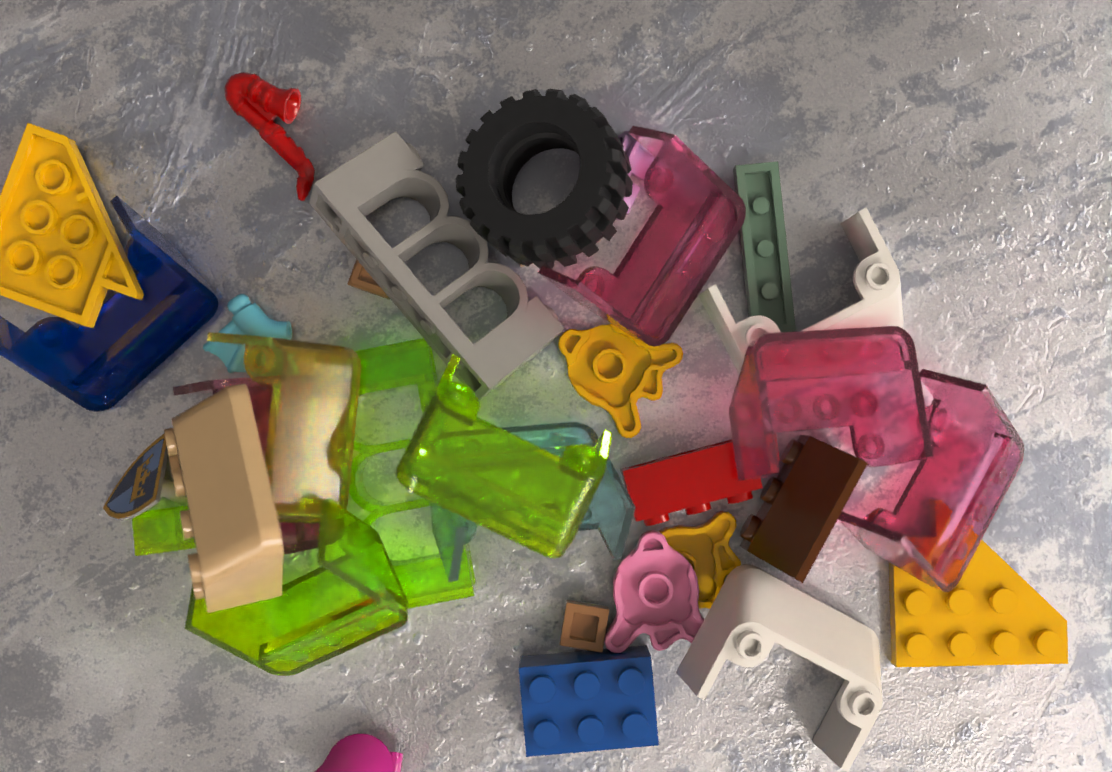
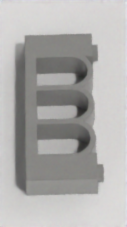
[309,131,564,402]

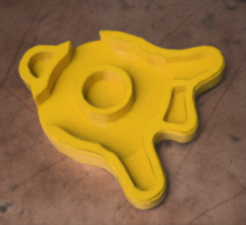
[558,324,683,438]
[658,511,741,609]

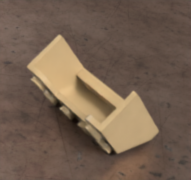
[164,383,283,613]

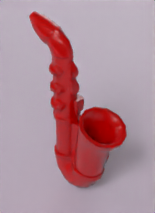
[224,72,315,201]

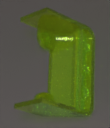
[395,354,612,558]
[185,498,408,676]

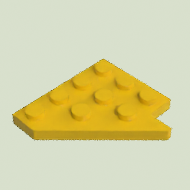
[0,123,144,328]
[888,499,1068,667]

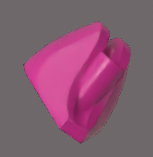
[314,733,403,772]

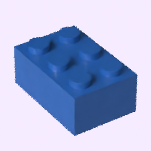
[519,645,659,757]

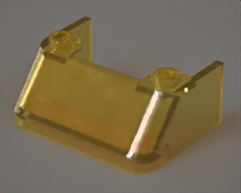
[207,332,361,524]

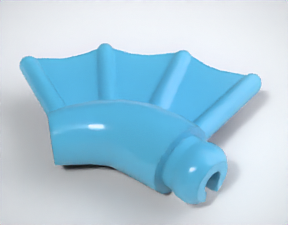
[203,294,300,385]

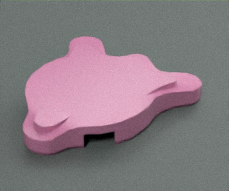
[604,530,704,653]

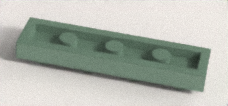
[733,161,796,334]

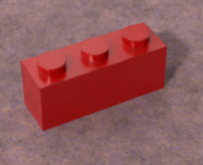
[620,436,763,526]

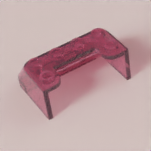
[729,326,934,481]

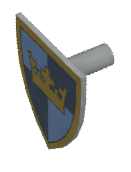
[103,434,188,520]

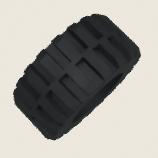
[456,89,633,269]

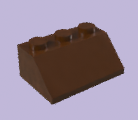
[739,435,868,583]

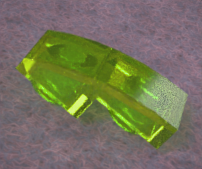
[132,505,196,557]

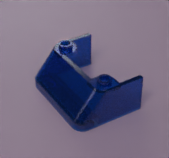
[0,195,218,412]

